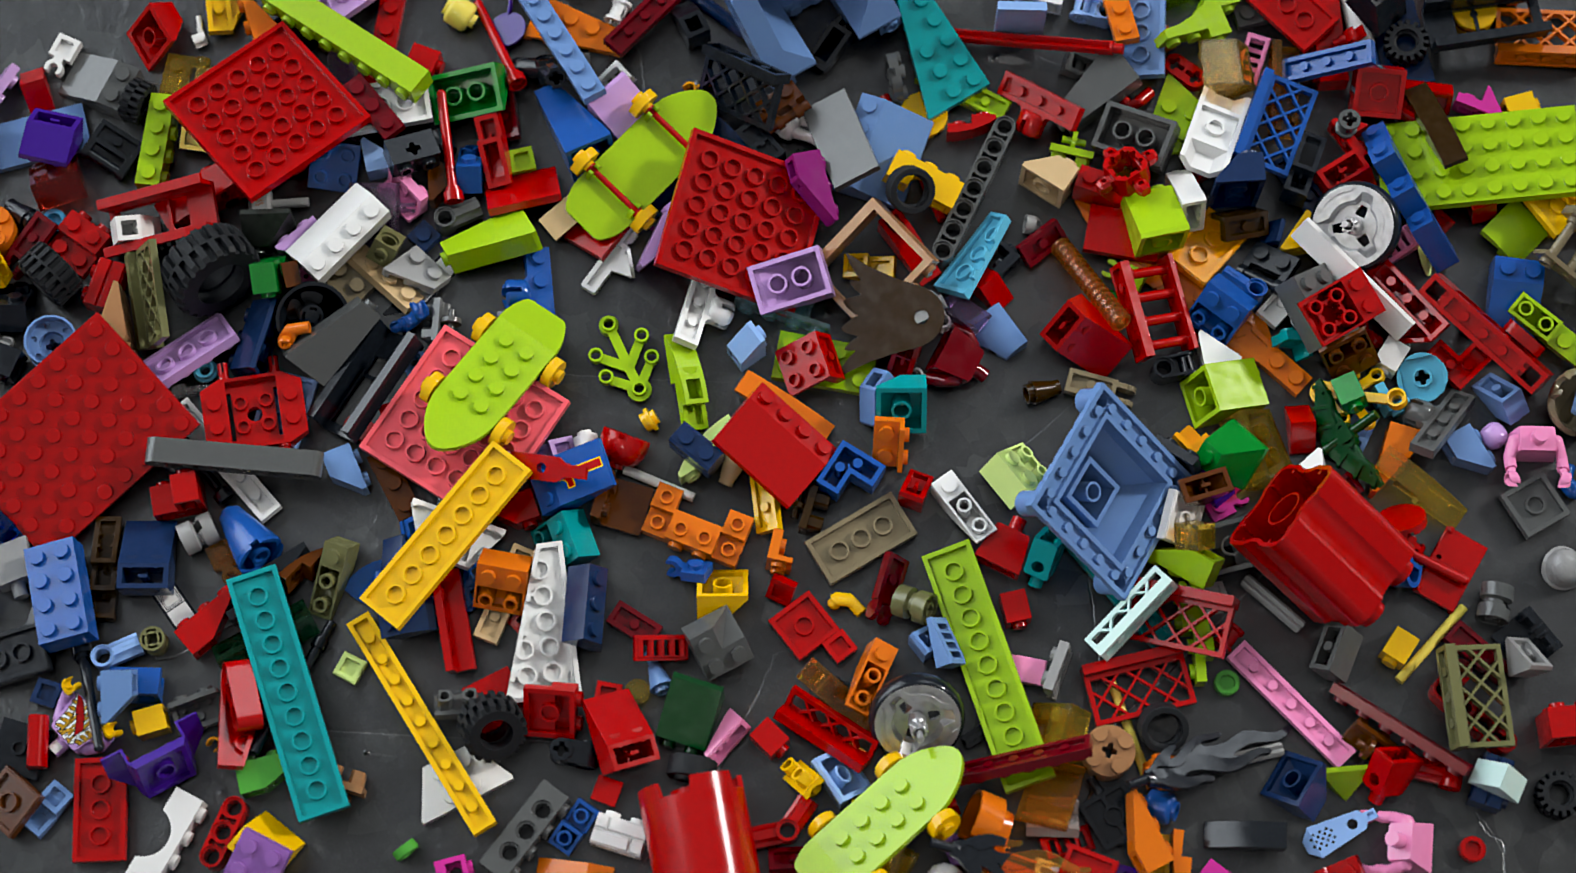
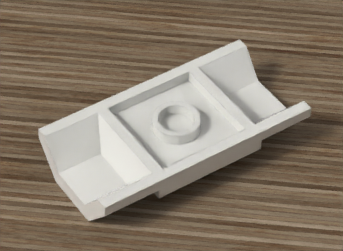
[1179,81,1251,178]

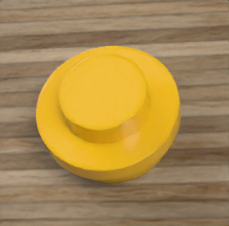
[638,408,661,432]

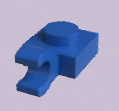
[666,555,713,584]

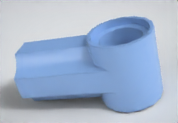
[90,632,145,671]

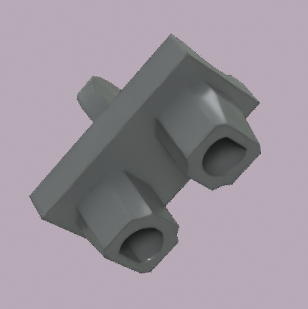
[421,297,462,343]
[434,688,478,725]

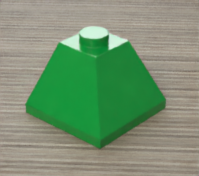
[1197,419,1269,490]

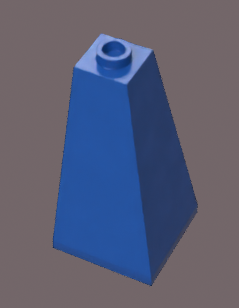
[534,85,614,183]

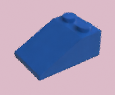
[1485,255,1545,339]

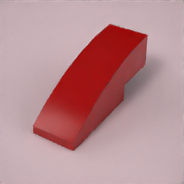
[473,112,513,189]

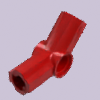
[752,793,819,850]

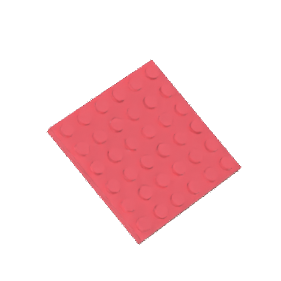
[359,324,571,500]

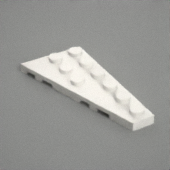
[506,541,582,703]

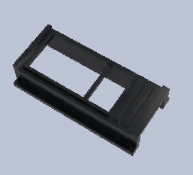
[1421,0,1553,54]
[307,319,425,445]

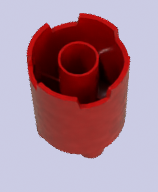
[638,770,761,873]

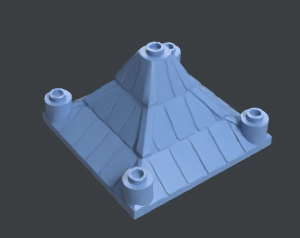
[1015,382,1192,601]

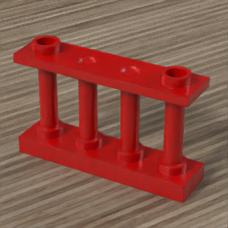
[1109,253,1199,364]

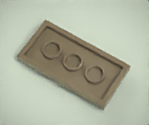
[804,492,918,586]

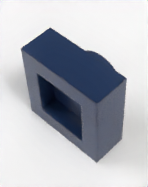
[407,220,442,254]
[29,677,62,710]

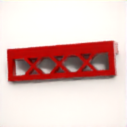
[433,568,477,674]
[773,685,879,773]

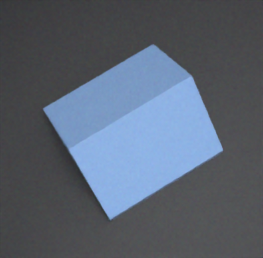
[811,753,871,810]

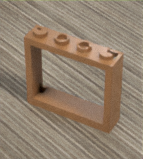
[822,197,940,319]

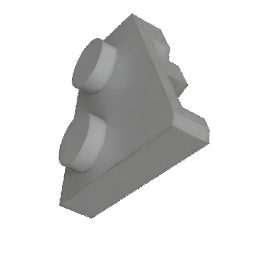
[382,245,451,295]

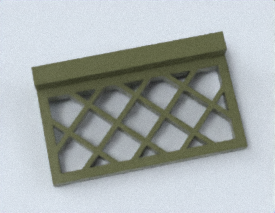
[124,239,170,351]
[1435,643,1516,752]

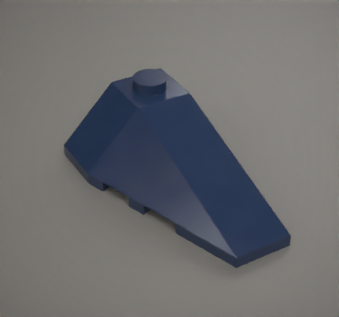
[378,534,439,640]

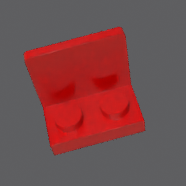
[775,331,845,397]

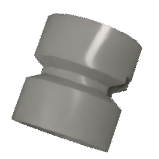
[175,511,222,556]

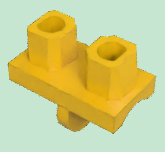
[780,757,825,799]

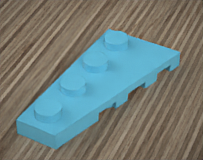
[933,211,1011,300]

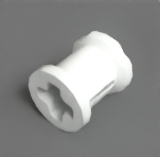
[604,0,633,27]

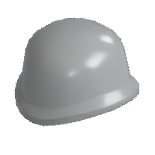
[1541,546,1576,591]

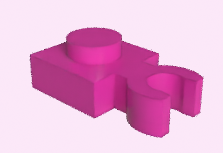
[1204,487,1250,523]

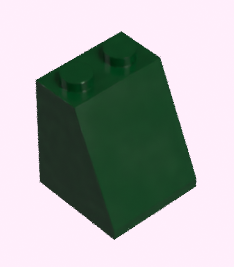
[655,671,725,756]

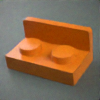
[872,416,910,473]
[765,528,793,576]

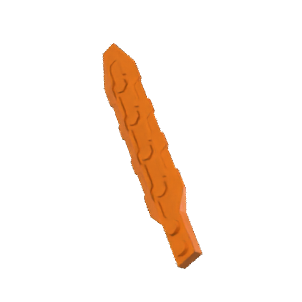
[1075,200,1313,398]

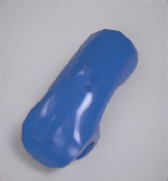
[390,300,429,333]

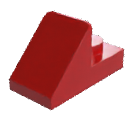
[1327,118,1368,158]

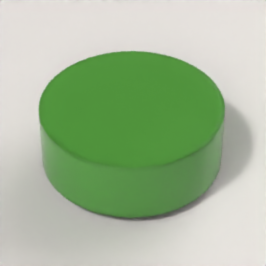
[1213,670,1240,697]
[392,838,419,862]

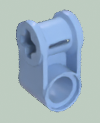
[1069,0,1110,29]

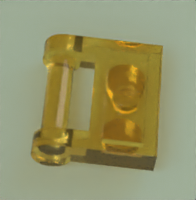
[159,53,211,94]

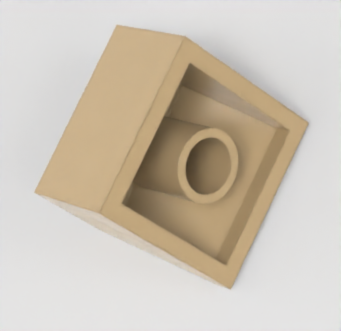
[1018,155,1080,209]

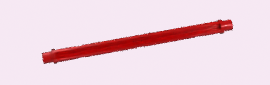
[954,28,1124,56]

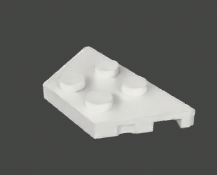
[411,497,506,571]
[422,746,514,826]

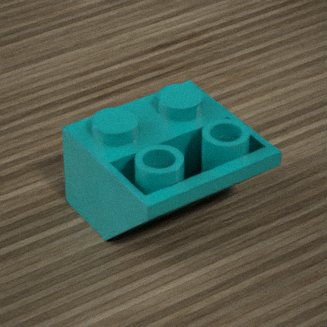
[530,509,600,572]

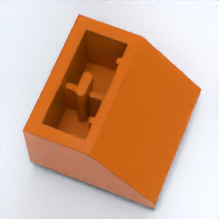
[473,548,533,616]

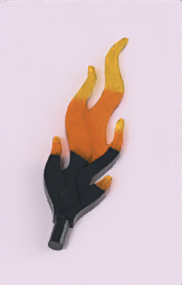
[930,834,1091,873]

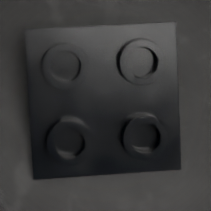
[1491,606,1564,659]

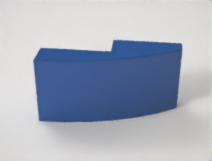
[548,797,601,856]

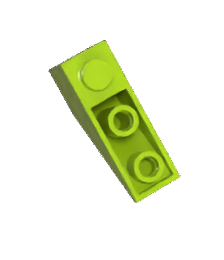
[1147,547,1225,589]

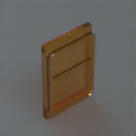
[1015,762,1086,832]

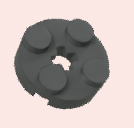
[884,52,908,102]

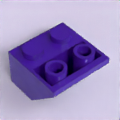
[18,108,83,167]

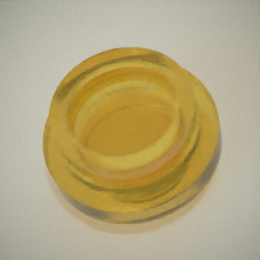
[625,679,650,705]

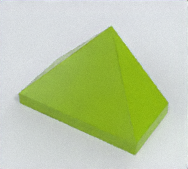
[1326,764,1368,801]

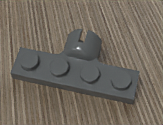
[1403,388,1476,459]

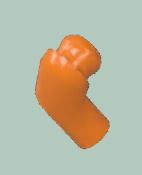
[277,321,311,350]

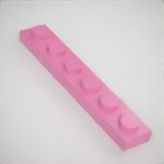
[1226,640,1357,767]

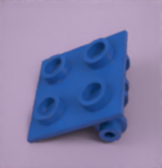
[307,143,363,193]

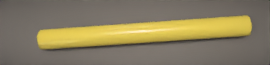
[1394,604,1468,684]
[1107,680,1146,776]

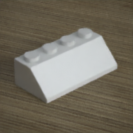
[285,183,392,283]

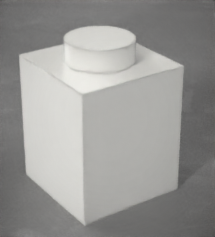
[1371,335,1410,379]

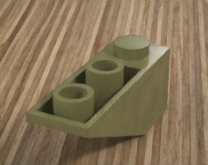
[308,536,360,620]

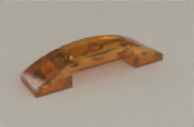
[796,657,871,733]

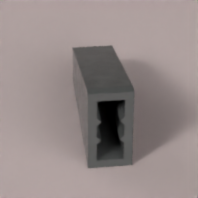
[1056,54,1143,137]
[281,296,381,386]

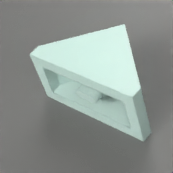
[1468,758,1527,804]

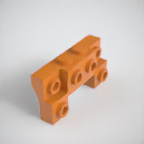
[641,482,754,569]

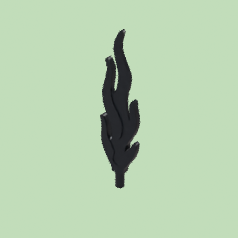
[1126,724,1293,791]

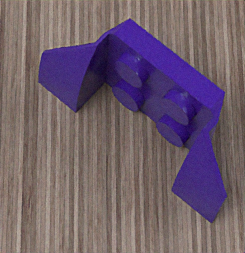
[100,711,204,799]

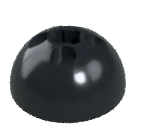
[275,281,347,339]

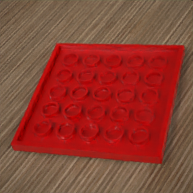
[163,21,372,203]
[653,127,830,316]

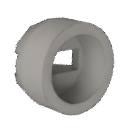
[1022,214,1041,235]

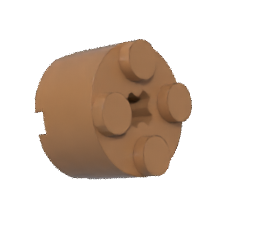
[1081,725,1136,782]

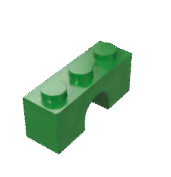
[249,255,291,298]

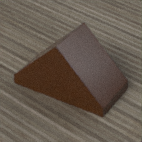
[428,161,457,209]
[1177,466,1234,506]

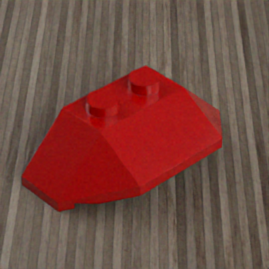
[1366,259,1451,344]

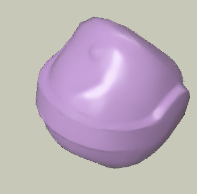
[1479,422,1508,450]

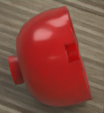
[600,426,650,470]

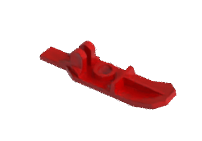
[506,450,589,483]

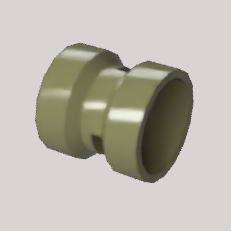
[139,626,170,657]

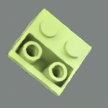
[979,442,1047,510]

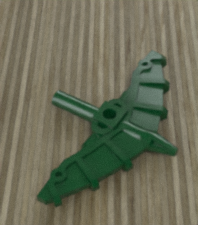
[1312,378,1385,490]

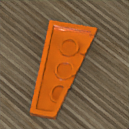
[523,0,620,58]

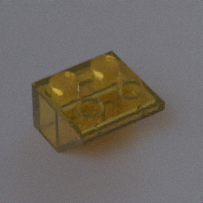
[1198,38,1255,99]
[1032,702,1092,763]

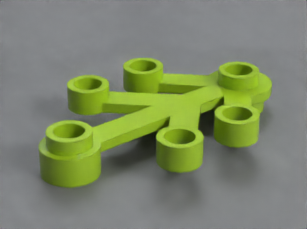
[588,315,660,402]

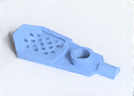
[1302,808,1378,859]

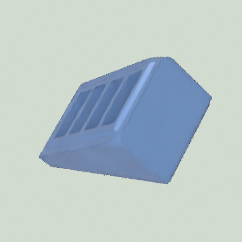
[926,617,966,669]

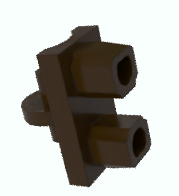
[789,484,831,535]

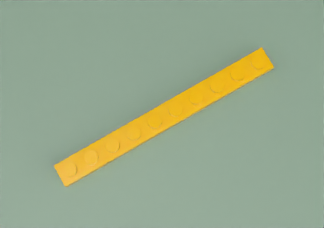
[346,611,497,837]

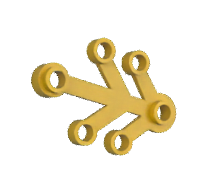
[1309,368,1408,430]

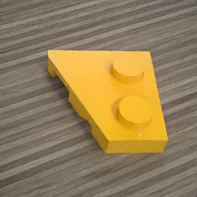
[205,0,242,36]

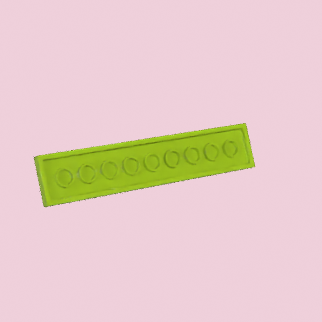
[922,539,1056,795]

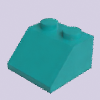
[876,375,927,433]

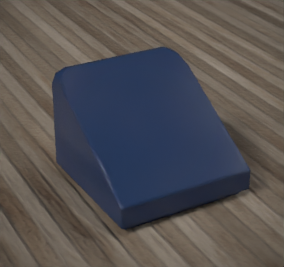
[1260,218,1286,249]

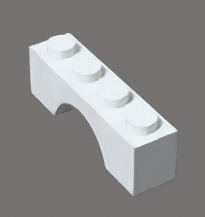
[126,787,208,873]

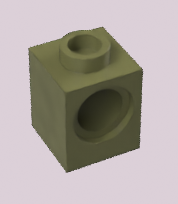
[366,225,406,267]

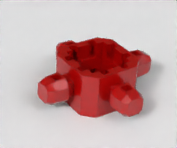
[1095,147,1158,197]

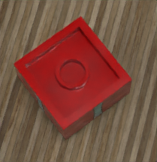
[1348,65,1407,120]

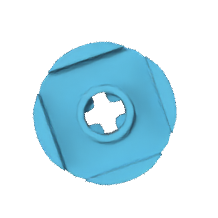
[1397,352,1448,402]

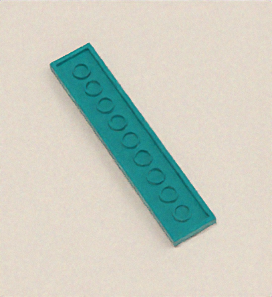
[226,564,351,824]

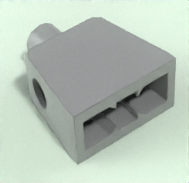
[0,535,33,601]

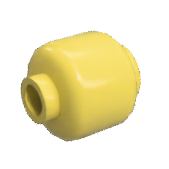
[441,0,479,31]

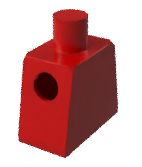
[975,515,1030,581]
[1362,746,1425,806]

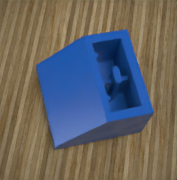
[1189,273,1259,346]

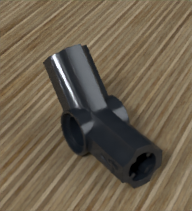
[512,54,567,89]

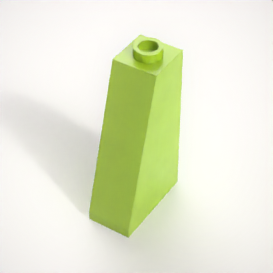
[439,209,543,274]

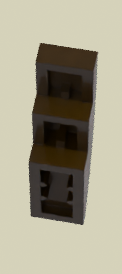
[1404,82,1468,169]
[90,516,123,622]

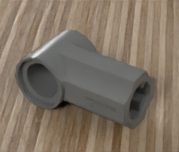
[434,197,484,236]

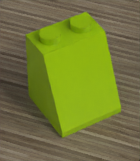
[1120,184,1190,258]
[1179,358,1269,429]

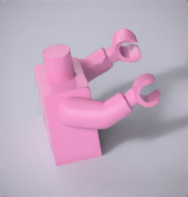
[1503,426,1572,488]
[1360,810,1434,873]

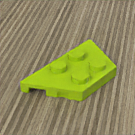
[1153,74,1199,155]

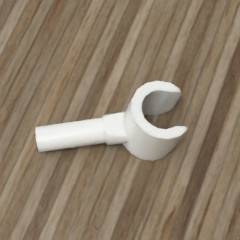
[191,15,208,49]

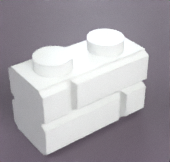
[590,810,646,860]

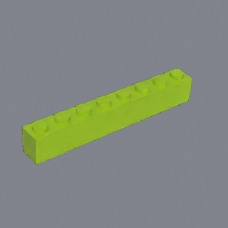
[261,0,433,103]

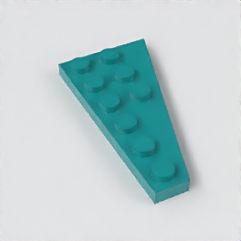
[896,0,990,121]

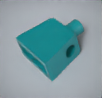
[1024,525,1065,588]

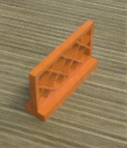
[1494,7,1576,68]

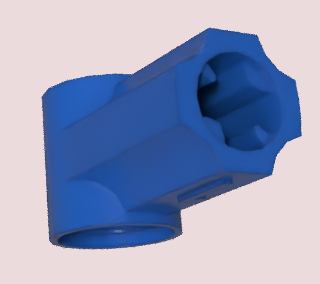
[1221,265,1268,310]

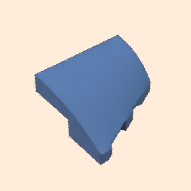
[965,302,1028,360]

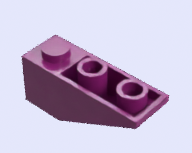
[785,149,839,227]

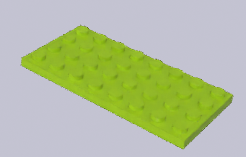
[1379,105,1576,213]

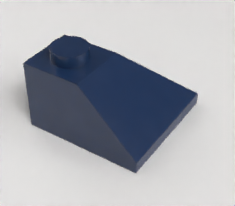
[1260,750,1327,822]

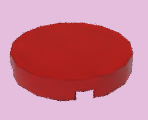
[1380,504,1428,538]

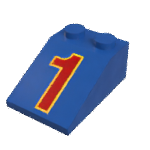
[531,438,617,516]

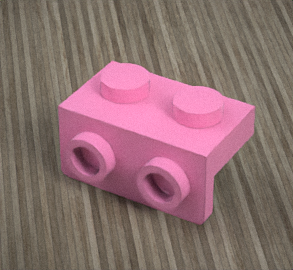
[378,169,428,223]

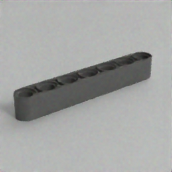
[931,116,1016,269]
[144,437,324,480]

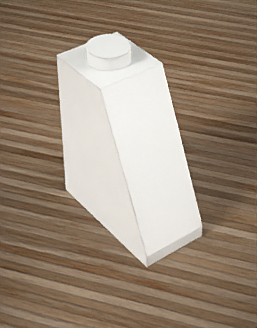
[1165,169,1207,232]

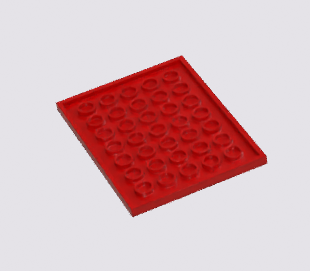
[0,312,201,546]

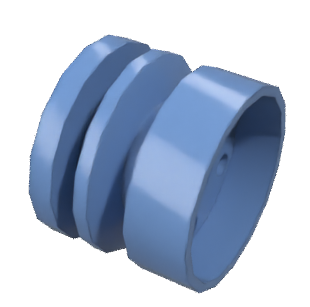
[24,315,75,367]

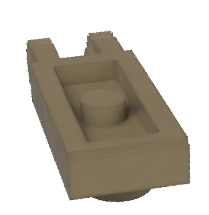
[1063,368,1137,409]

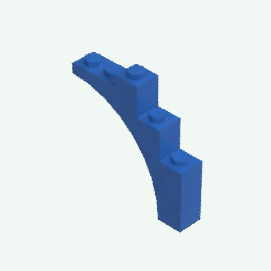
[1361,121,1459,273]

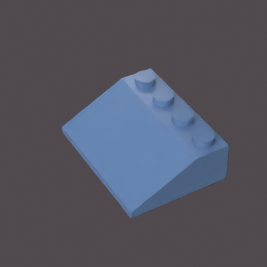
[829,92,934,209]

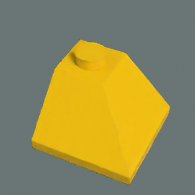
[697,569,749,619]

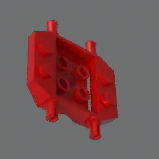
[200,355,309,448]

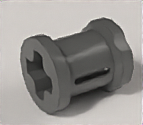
[1335,109,1361,139]

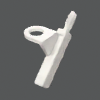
[581,228,638,295]

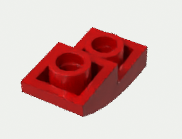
[946,111,996,142]

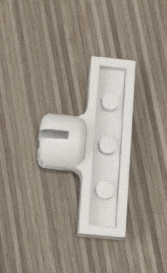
[672,280,736,350]

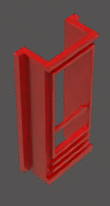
[96,173,220,259]

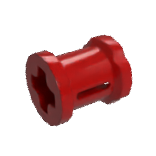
[1213,621,1245,655]

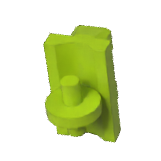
[1049,131,1094,170]

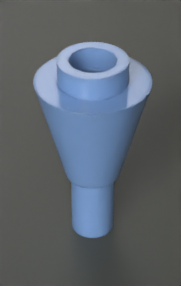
[644,651,672,696]

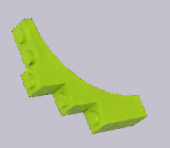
[1154,0,1241,49]

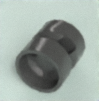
[1475,581,1515,626]

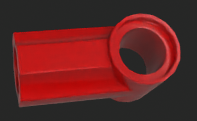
[1413,757,1463,792]

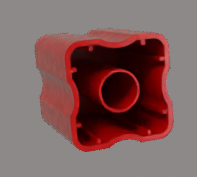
[1229,465,1416,627]

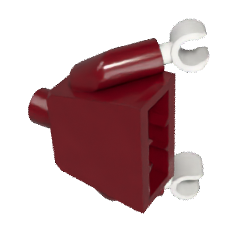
[913,315,989,387]

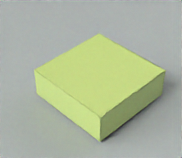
[332,651,368,686]

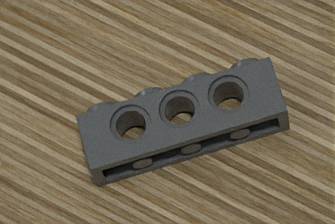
[479,779,571,873]

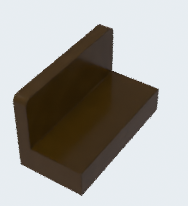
[1211,207,1269,242]

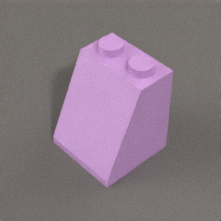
[587,71,644,143]

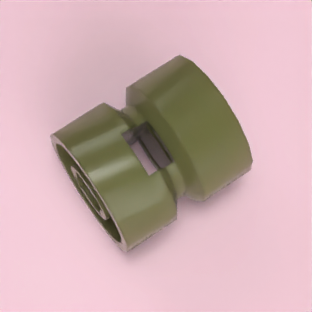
[890,584,938,626]

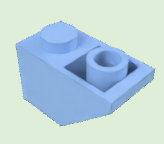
[727,320,767,372]

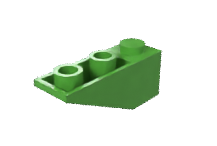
[235,749,285,799]

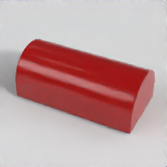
[26,714,50,770]

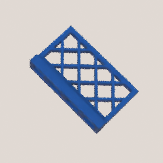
[1230,67,1318,179]

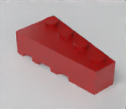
[154,163,245,229]

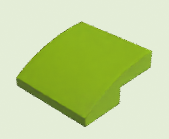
[1480,202,1548,259]

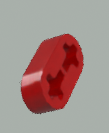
[1165,53,1206,92]
[1502,318,1546,358]

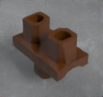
[1342,717,1396,760]

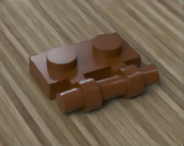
[755,80,812,134]

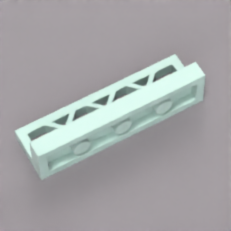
[1084,565,1179,661]

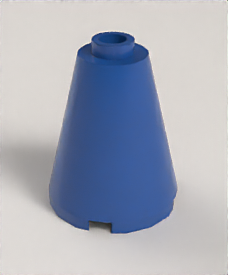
[219,505,284,574]

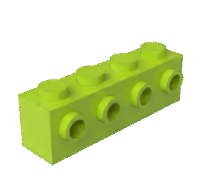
[134,92,178,189]

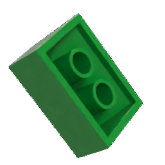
[428,62,509,125]

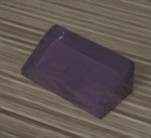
[944,295,992,335]

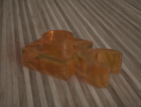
[205,539,242,585]

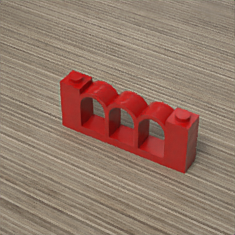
[1418,273,1554,394]

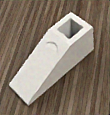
[930,469,997,544]

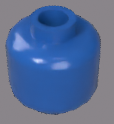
[1143,788,1180,826]

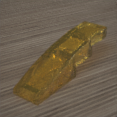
[1375,445,1467,528]

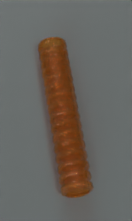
[1051,238,1131,331]

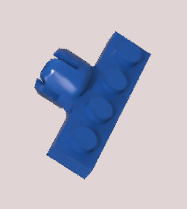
[502,247,555,315]

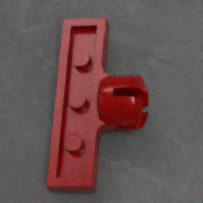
[997,71,1085,139]

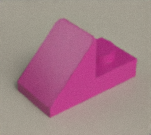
[1451,85,1502,116]

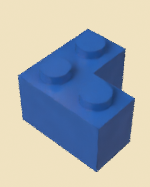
[816,440,886,502]

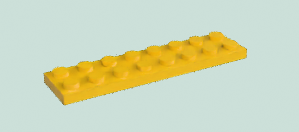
[359,440,533,631]

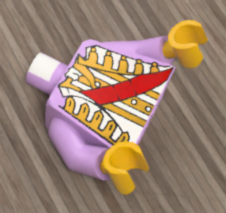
[48,676,123,757]

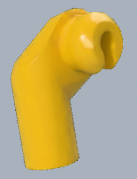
[827,592,866,617]

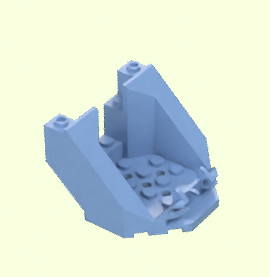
[724,0,902,91]

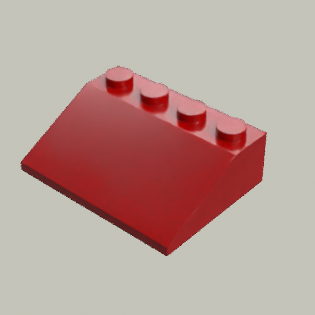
[711,382,837,509]

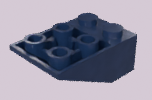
[116,521,178,596]

